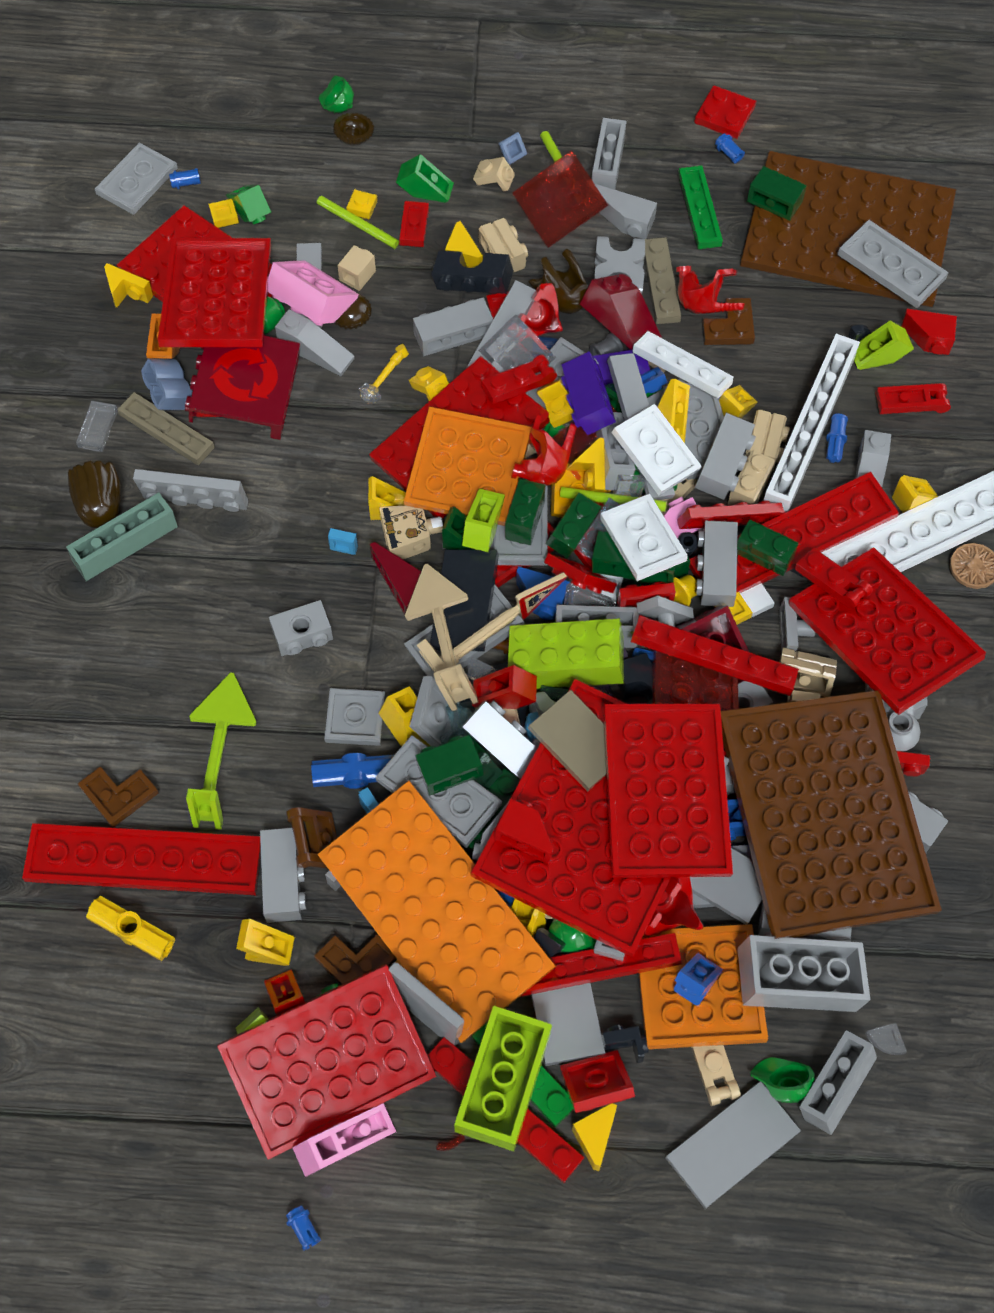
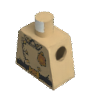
[379,506,443,560]

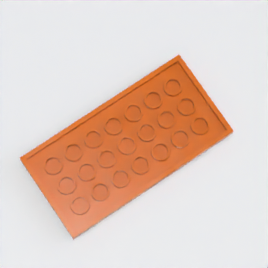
[317,781,556,1043]

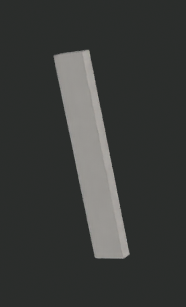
[607,353,675,500]

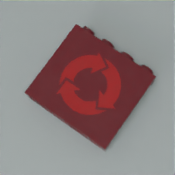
[185,336,300,440]

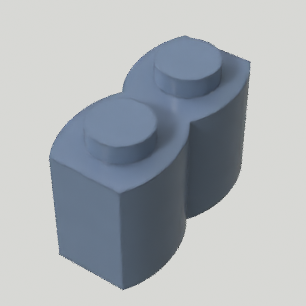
[141,358,193,410]

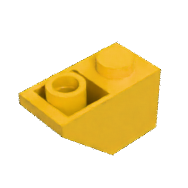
[378,686,431,747]

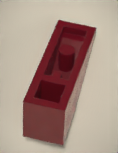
[370,542,421,615]

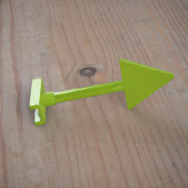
[186,673,256,830]

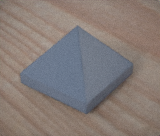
[498,132,527,165]

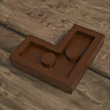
[702,298,755,345]
[78,767,159,828]
[314,935,397,985]

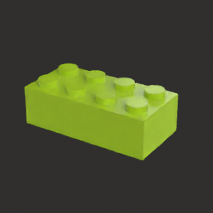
[508,618,624,689]
[454,1006,552,1151]

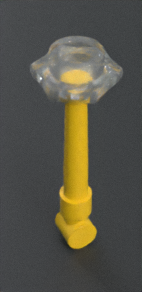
[359,344,409,403]

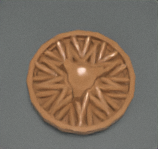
[950,543,994,589]

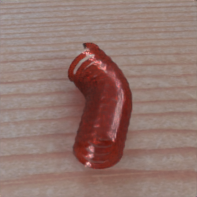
[436,1134,465,1152]

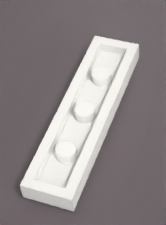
[633,331,733,398]

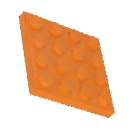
[404,407,532,526]
[638,924,768,1049]

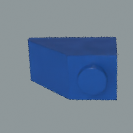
[516,566,570,620]

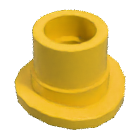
[673,575,697,607]

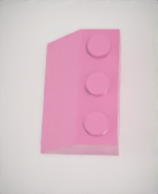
[267,260,359,326]

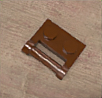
[286,807,337,868]

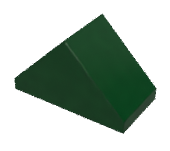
[442,506,475,550]

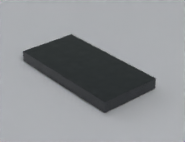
[430,550,499,652]

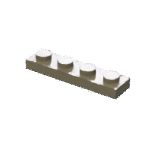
[644,238,681,324]
[117,392,215,465]

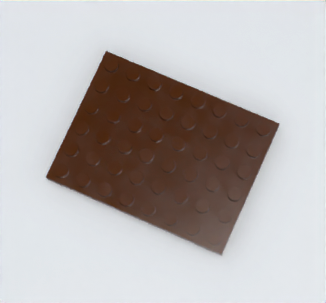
[740,151,956,307]
[721,691,942,939]

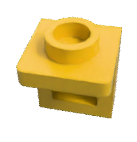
[409,366,449,401]

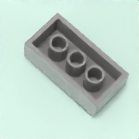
[738,935,870,1012]

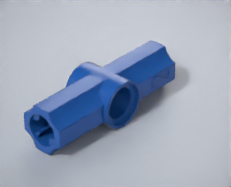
[311,753,394,789]

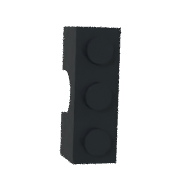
[431,251,514,294]
[618,653,671,704]

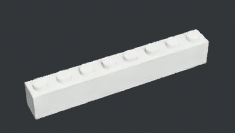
[764,334,860,514]

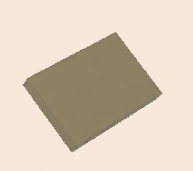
[528,690,607,791]

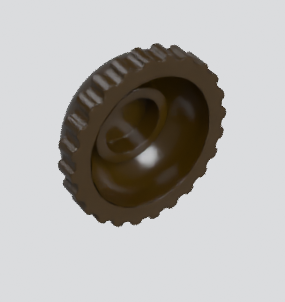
[333,113,374,145]
[335,293,372,329]

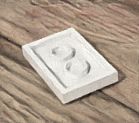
[611,404,702,496]
[600,494,687,581]

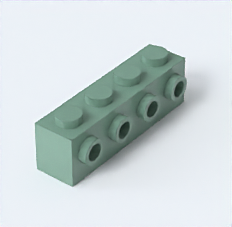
[66,492,178,581]

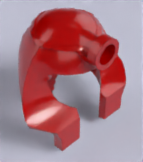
[676,266,745,314]
[512,283,563,338]
[511,415,577,486]
[644,877,703,936]

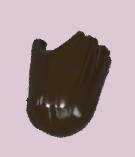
[528,249,588,314]
[68,461,121,528]

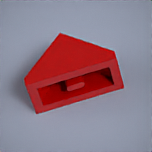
[264,969,305,1015]

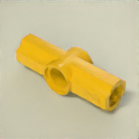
[86,896,175,961]

